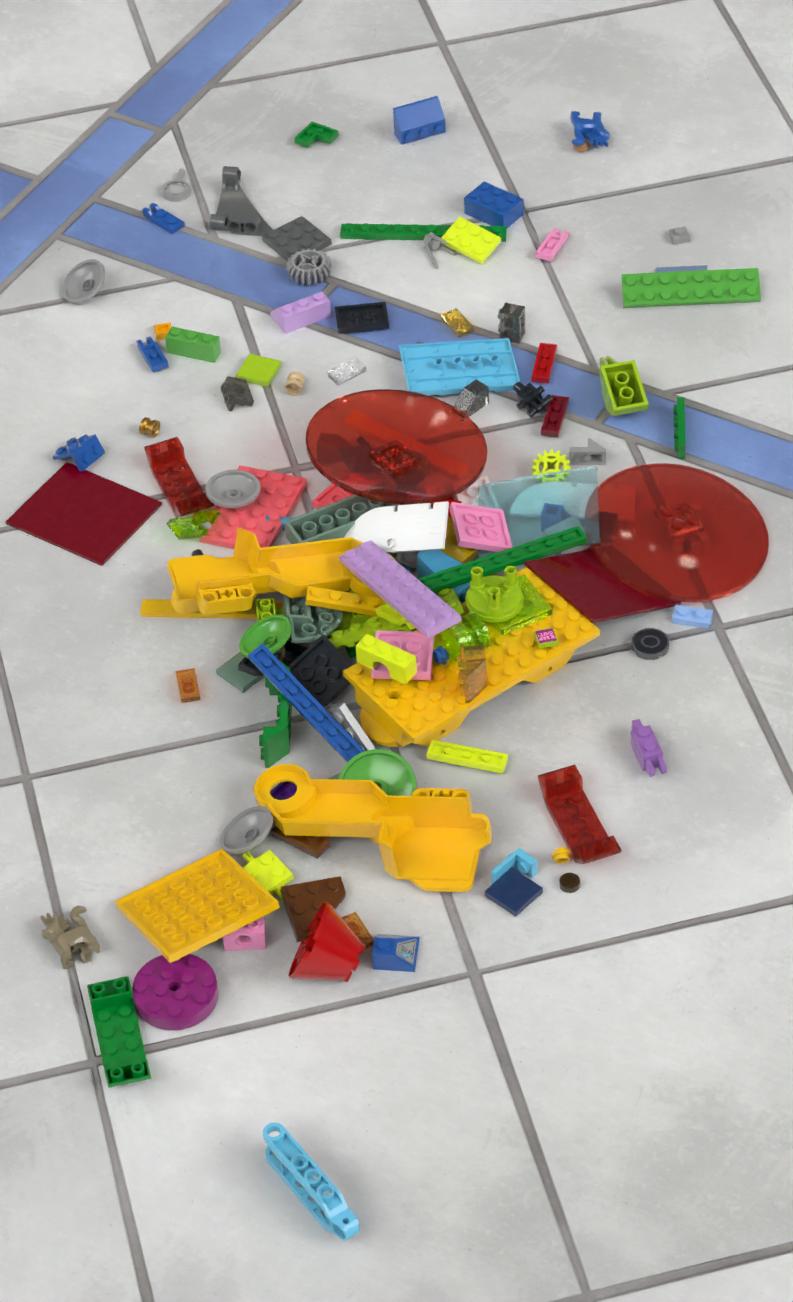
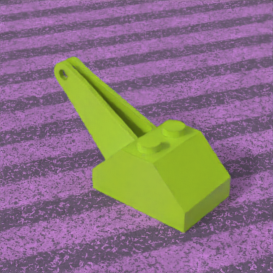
[599,356,649,416]

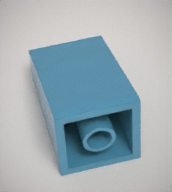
[417,550,470,604]

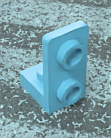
[491,848,538,884]

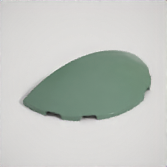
[282,594,343,643]

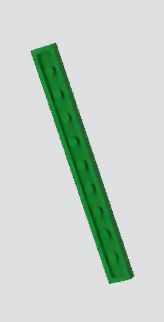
[340,223,507,242]
[418,526,587,593]

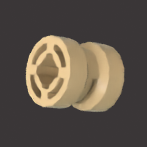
[285,371,305,396]

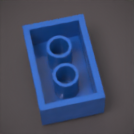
[464,181,524,228]

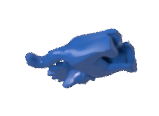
[570,111,610,148]

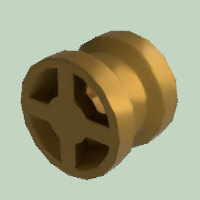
[139,417,160,438]

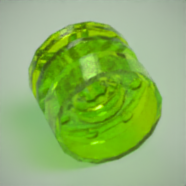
[440,612,491,663]

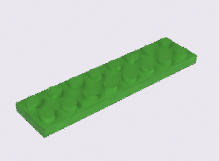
[621,268,761,308]

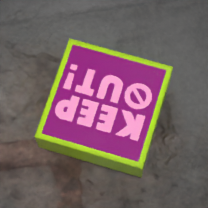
[534,627,558,649]

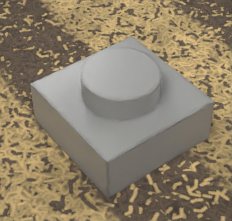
[669,227,690,245]

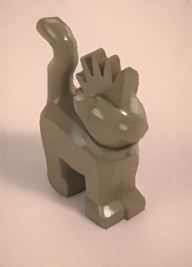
[41,905,100,969]

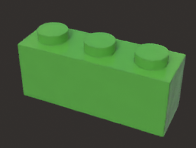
[165,327,221,363]

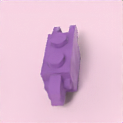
[630,719,667,777]

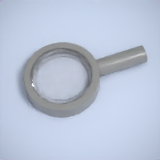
[162,169,190,202]

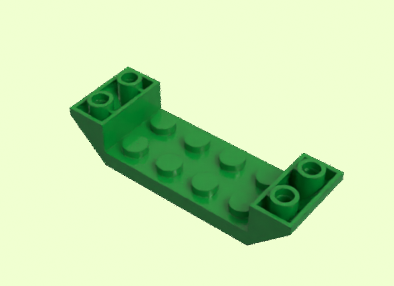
[259,661,292,768]
[87,976,151,1088]

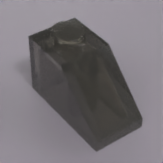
[452,379,489,420]

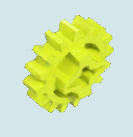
[532,449,571,484]

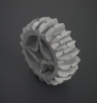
[286,248,332,286]

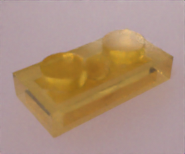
[442,308,474,338]

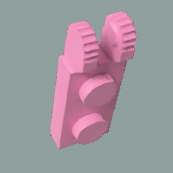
[536,228,569,262]

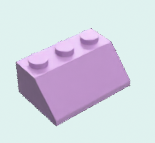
[270,292,331,334]

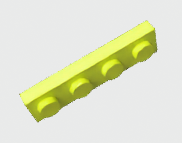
[426,740,508,774]

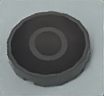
[631,628,669,660]

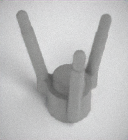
[423,232,455,269]

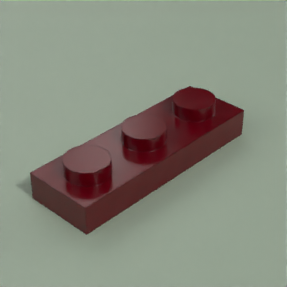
[541,395,569,437]

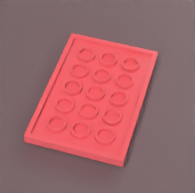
[198,465,307,549]

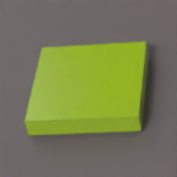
[236,354,282,387]

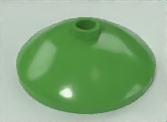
[239,615,292,658]

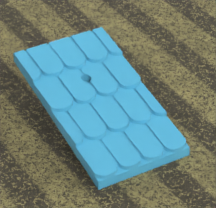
[399,338,521,397]

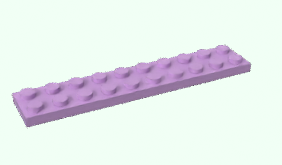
[339,540,462,638]

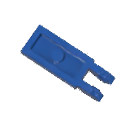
[142,203,185,234]
[136,336,169,372]

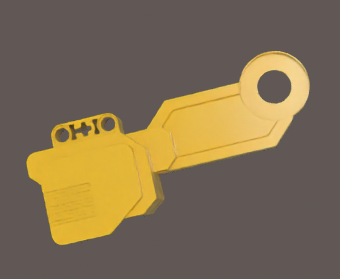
[167,528,396,615]
[254,764,492,892]

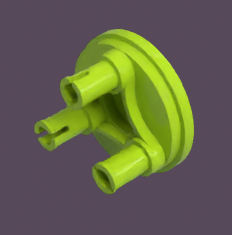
[465,566,524,622]

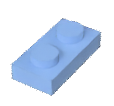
[672,605,713,629]

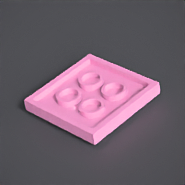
[449,502,512,552]
[371,631,435,680]

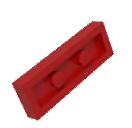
[531,343,557,384]

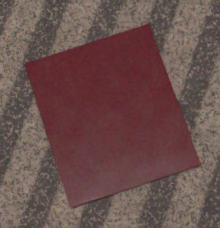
[6,462,162,566]
[524,545,681,623]

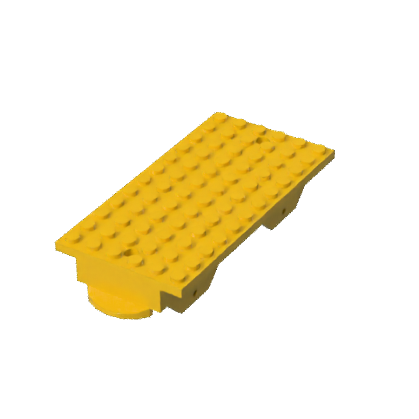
[343,567,600,747]

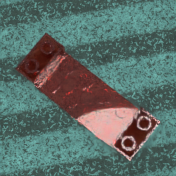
[144,437,215,518]
[538,764,621,864]

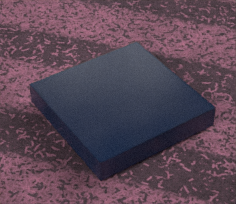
[484,867,543,917]

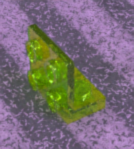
[166,509,221,540]

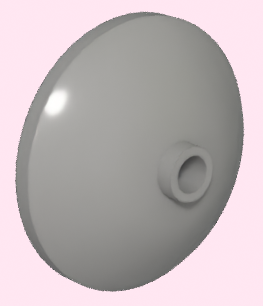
[62,259,106,303]
[205,470,261,509]
[220,806,273,855]

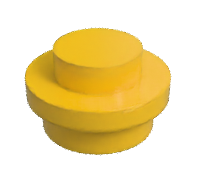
[551,847,572,864]

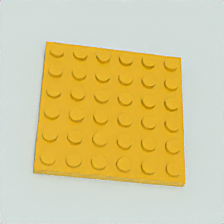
[115,848,280,963]

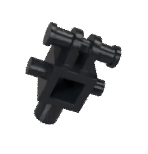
[513,382,554,418]

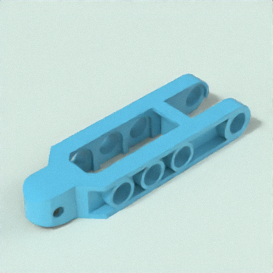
[263,1122,360,1241]

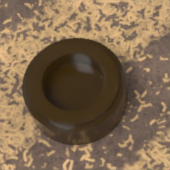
[559,873,580,893]

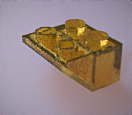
[457,645,487,703]

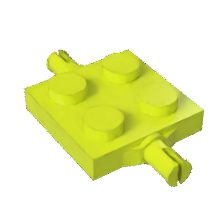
[242,850,294,900]

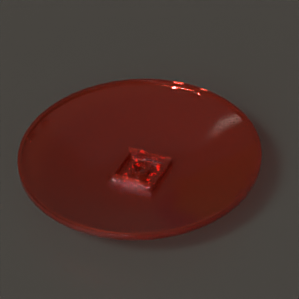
[305,389,488,504]
[584,463,769,602]

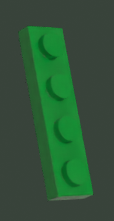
[673,397,686,459]

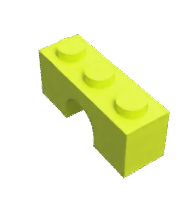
[356,634,417,685]

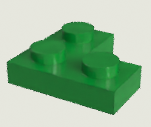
[294,121,339,148]

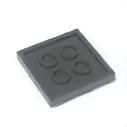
[262,216,332,261]

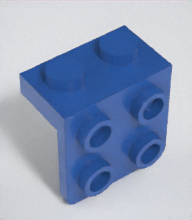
[52,434,105,471]

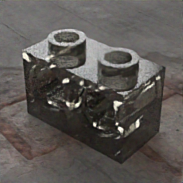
[498,302,525,344]

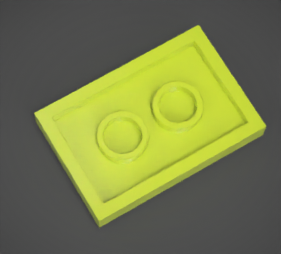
[441,216,501,264]

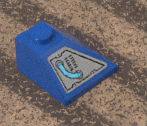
[372,934,419,972]

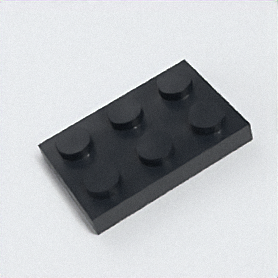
[335,302,389,334]

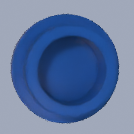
[433,646,449,665]

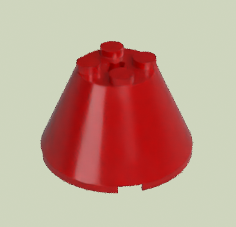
[288,901,366,982]

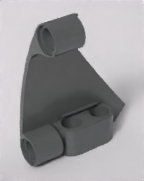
[210,166,273,235]

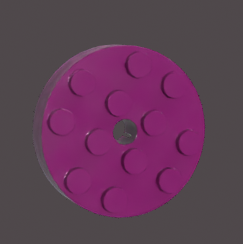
[132,954,218,1030]

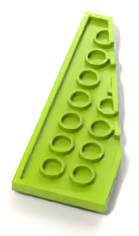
[310,589,464,649]

